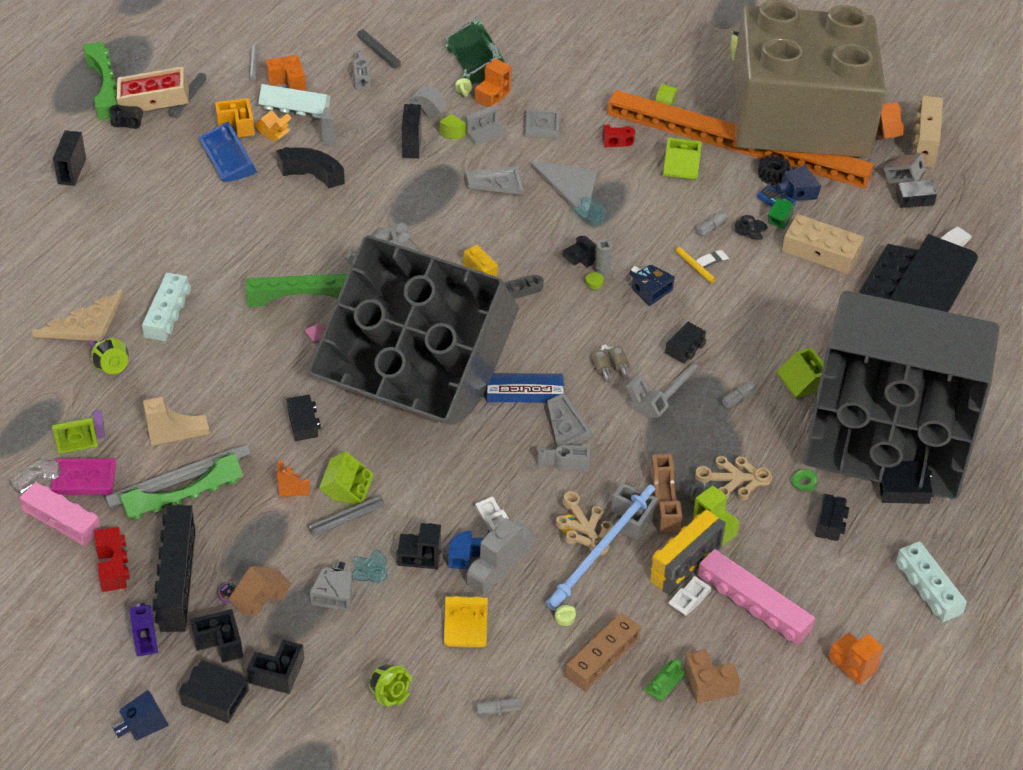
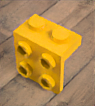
[444,596,488,647]

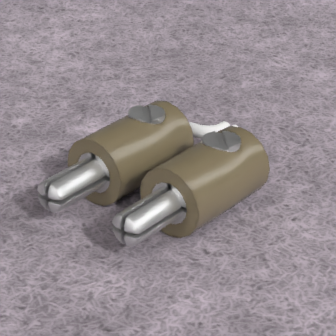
[591,345,630,382]

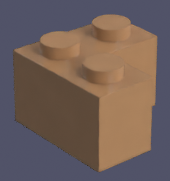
[229,566,292,616]
[684,649,740,703]

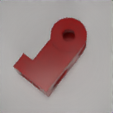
[602,125,635,148]

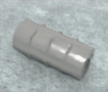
[594,239,613,276]

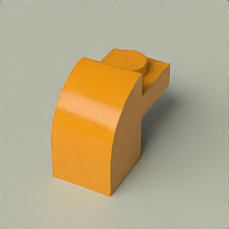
[255,110,292,141]

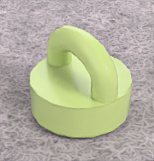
[455,78,472,97]
[555,605,576,626]

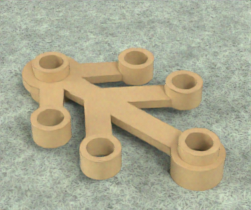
[695,456,772,501]
[555,491,613,555]

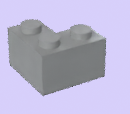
[611,483,658,541]

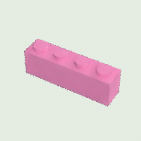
[19,482,101,546]

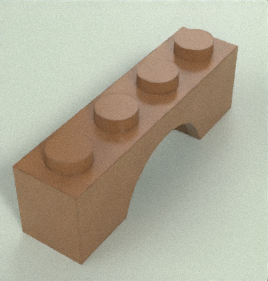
[650,454,682,533]

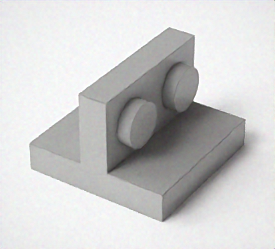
[462,105,504,146]

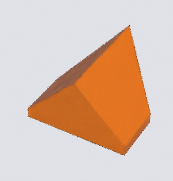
[277,460,310,497]

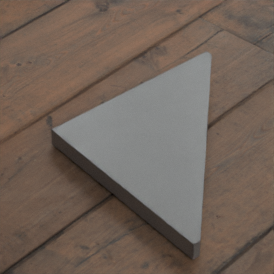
[531,161,598,220]

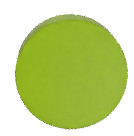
[585,272,604,290]

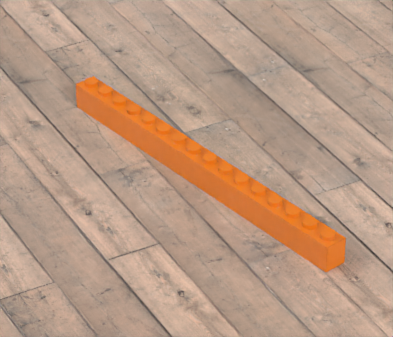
[608,90,874,189]

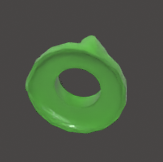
[792,469,818,492]

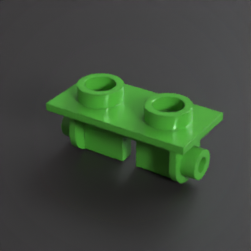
[644,659,686,702]

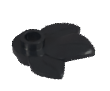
[735,215,768,240]

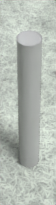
[250,44,258,81]
[663,363,699,401]

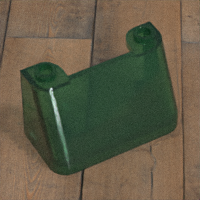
[445,17,512,85]

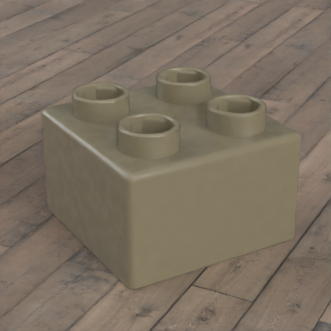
[732,0,886,157]

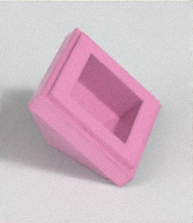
[305,323,325,343]

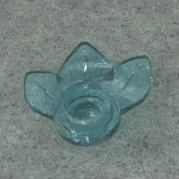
[573,197,606,225]
[352,550,387,583]

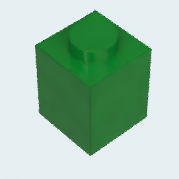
[768,198,794,229]

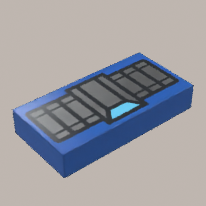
[757,185,796,207]

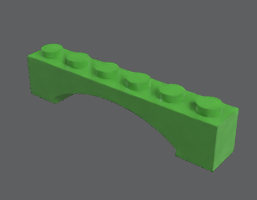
[83,42,118,120]
[246,273,348,307]
[118,453,243,520]

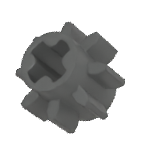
[686,480,710,501]

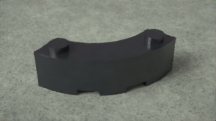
[276,147,345,188]

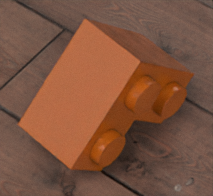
[265,55,306,91]
[474,58,512,107]
[877,102,904,140]
[828,632,884,685]

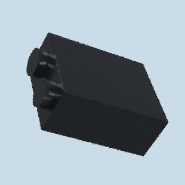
[401,104,422,159]
[53,130,86,186]
[879,461,934,504]
[179,659,249,723]

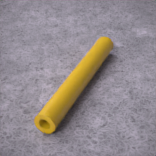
[675,247,716,284]

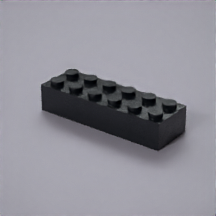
[153,505,196,632]

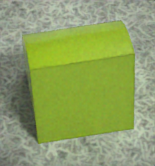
[655,84,678,106]
[439,114,466,139]

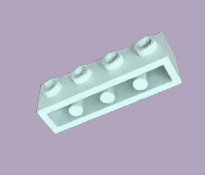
[258,84,331,118]
[142,273,191,341]
[896,541,967,623]

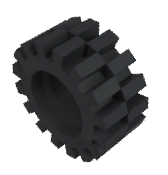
[758,154,790,185]

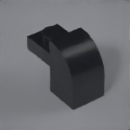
[562,235,596,268]

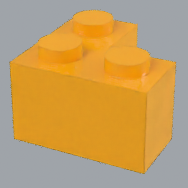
[215,98,255,138]

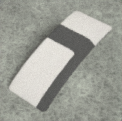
[696,250,729,268]

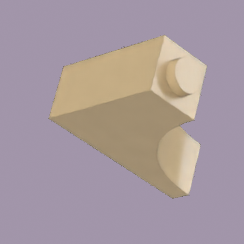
[143,397,210,446]

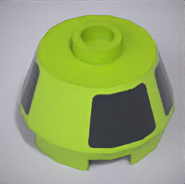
[91,337,129,375]
[369,664,413,707]

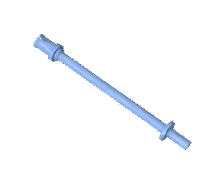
[545,484,655,611]

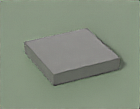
[525,110,560,138]

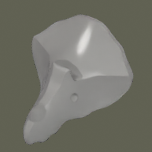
[345,222,423,266]

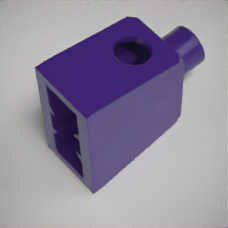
[129,603,158,657]

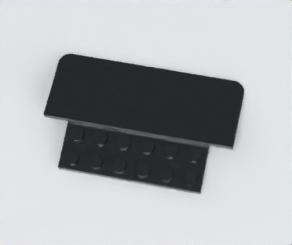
[859,234,978,312]

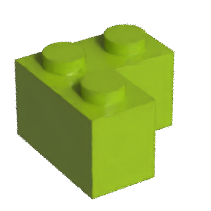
[692,485,740,546]

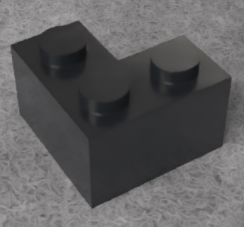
[397,523,441,570]
[190,609,244,663]
[247,640,304,694]

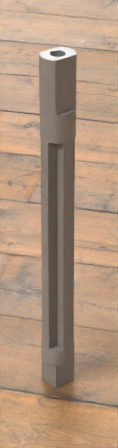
[105,445,251,509]

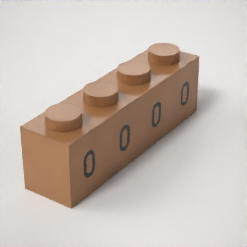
[565,612,641,691]

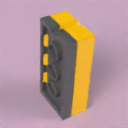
[650,509,726,595]

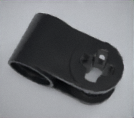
[109,105,144,129]

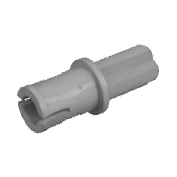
[697,211,727,236]
[722,382,756,408]
[477,698,521,717]

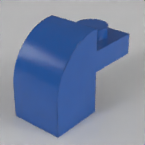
[448,531,484,570]

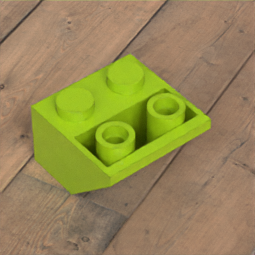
[663,138,702,180]
[776,347,824,399]
[319,451,374,505]

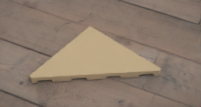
[32,290,123,341]

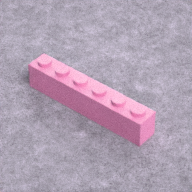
[698,549,815,645]

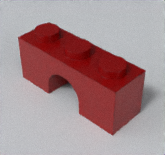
[94,527,130,592]

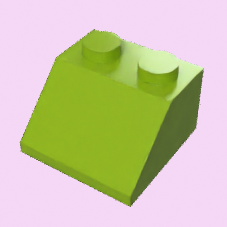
[52,417,98,454]

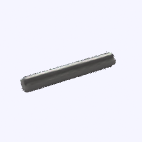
[357,29,401,69]
[169,72,207,118]
[309,495,384,536]

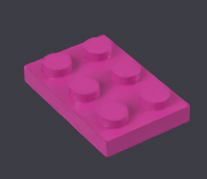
[51,458,117,495]

